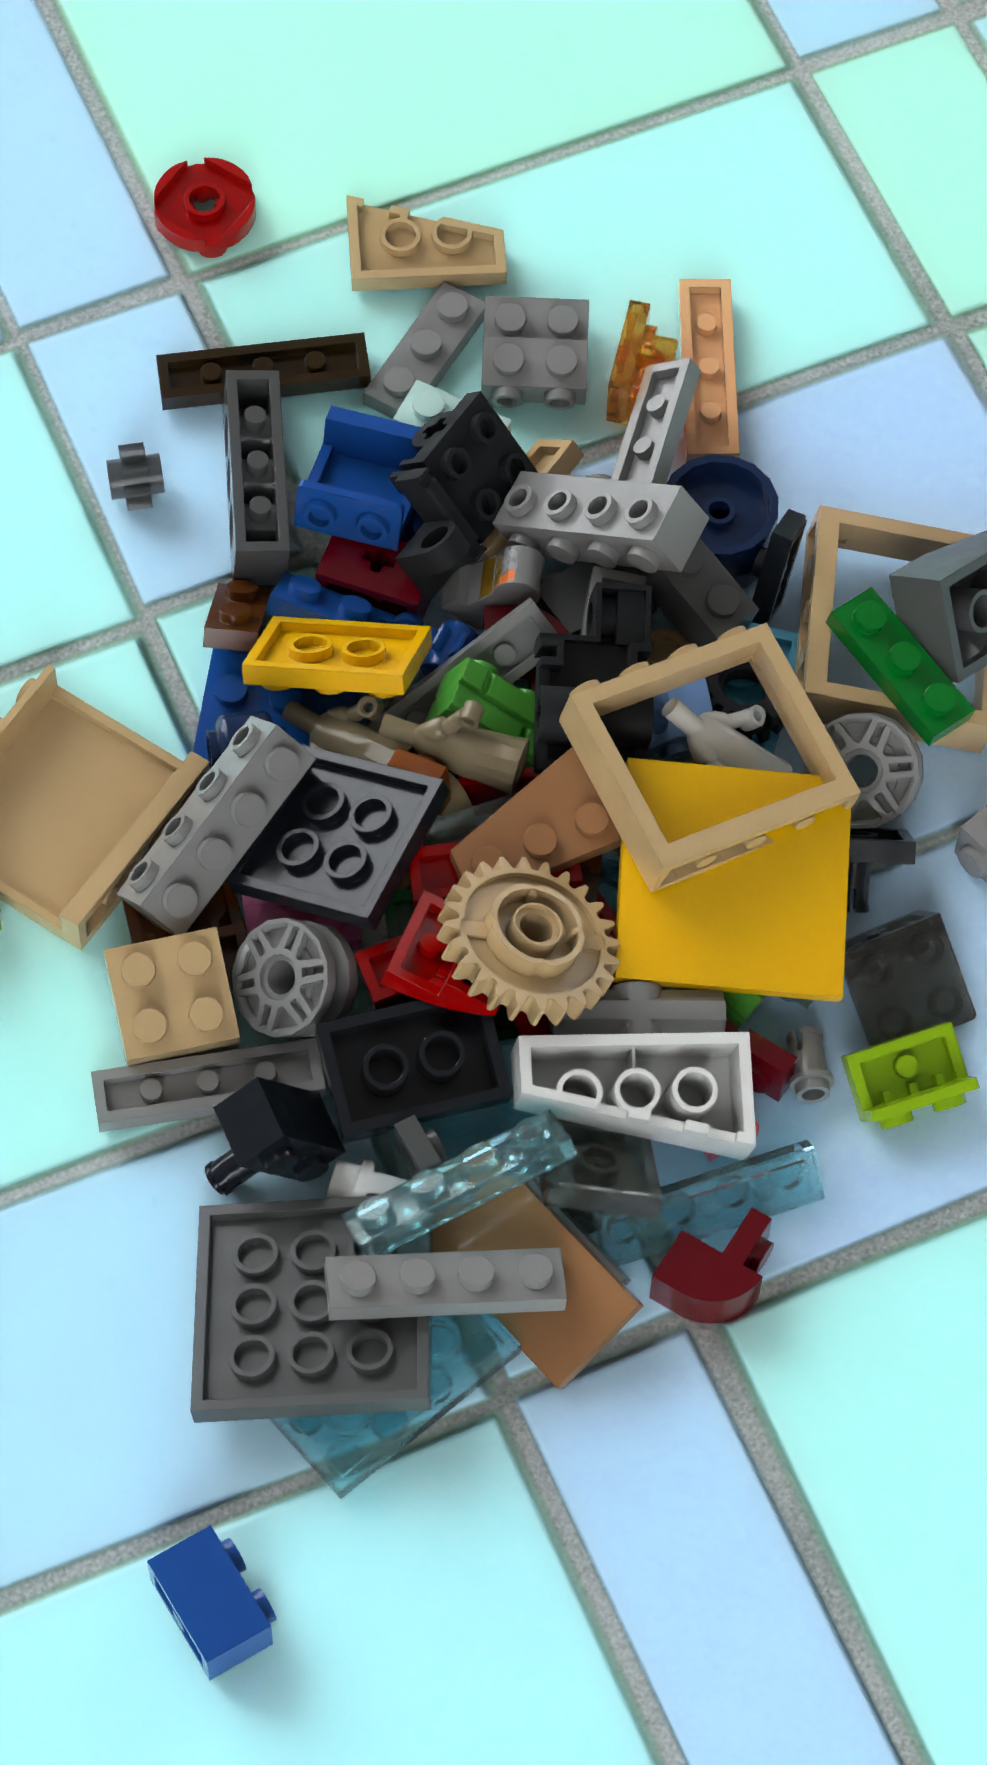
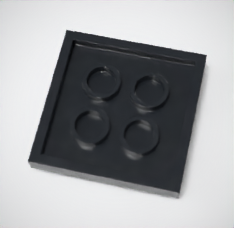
[225,744,450,931]

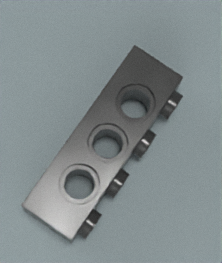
[223,370,290,585]

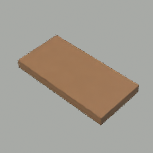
[431,1140,644,1389]

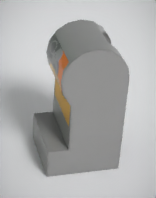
[441,545,545,630]

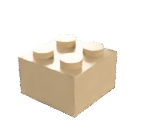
[104,927,240,1066]

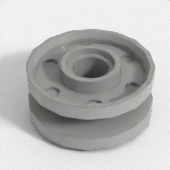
[804,712,924,829]
[232,918,358,1039]

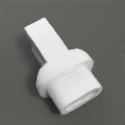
[326,1158,419,1198]

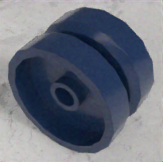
[666,454,779,589]

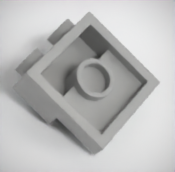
[481,296,589,410]

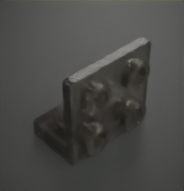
[844,910,976,1047]

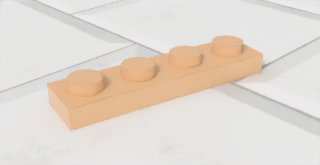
[678,279,740,462]

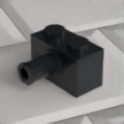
[205,1077,346,1196]

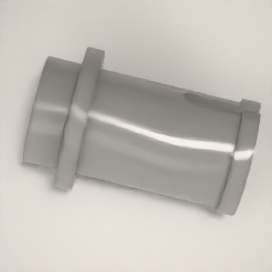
[786,1026,834,1103]

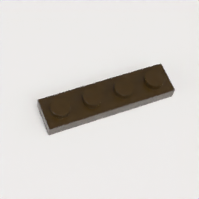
[156,332,371,410]

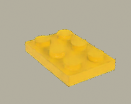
[242,616,432,699]

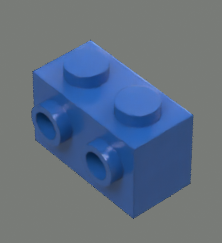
[147,1525,277,1681]

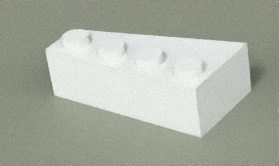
[510,1032,757,1161]

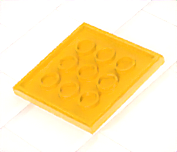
[613,758,851,1002]

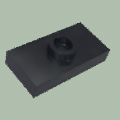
[751,509,807,624]

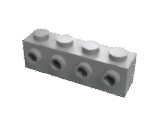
[492,471,709,573]
[117,716,316,935]

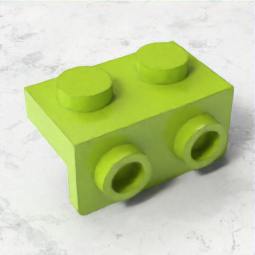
[840,1022,980,1129]

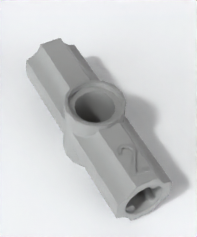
[548,981,726,1035]

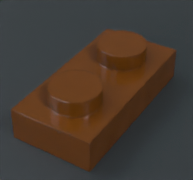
[203,580,272,652]

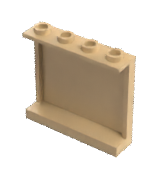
[0,664,210,951]

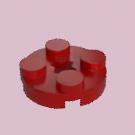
[154,158,256,258]

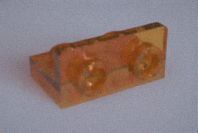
[606,300,678,425]

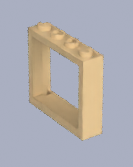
[795,505,987,753]
[559,622,861,893]

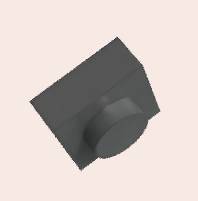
[394,1114,447,1193]

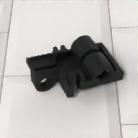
[389,391,539,599]
[533,582,654,774]

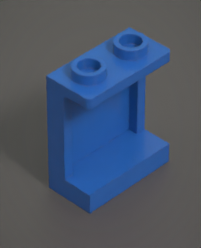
[293,405,421,551]

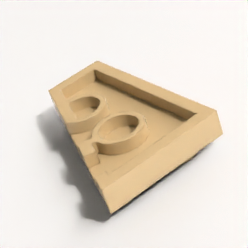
[346,195,507,291]

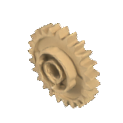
[436,857,620,1026]

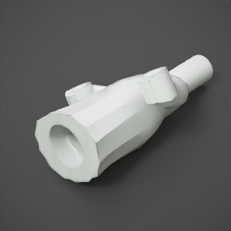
[662,697,792,773]

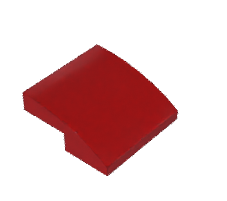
[380,890,500,1016]

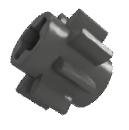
[106,442,165,511]

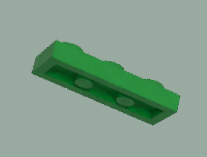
[825,587,975,746]

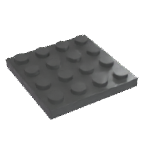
[190,1192,433,1423]

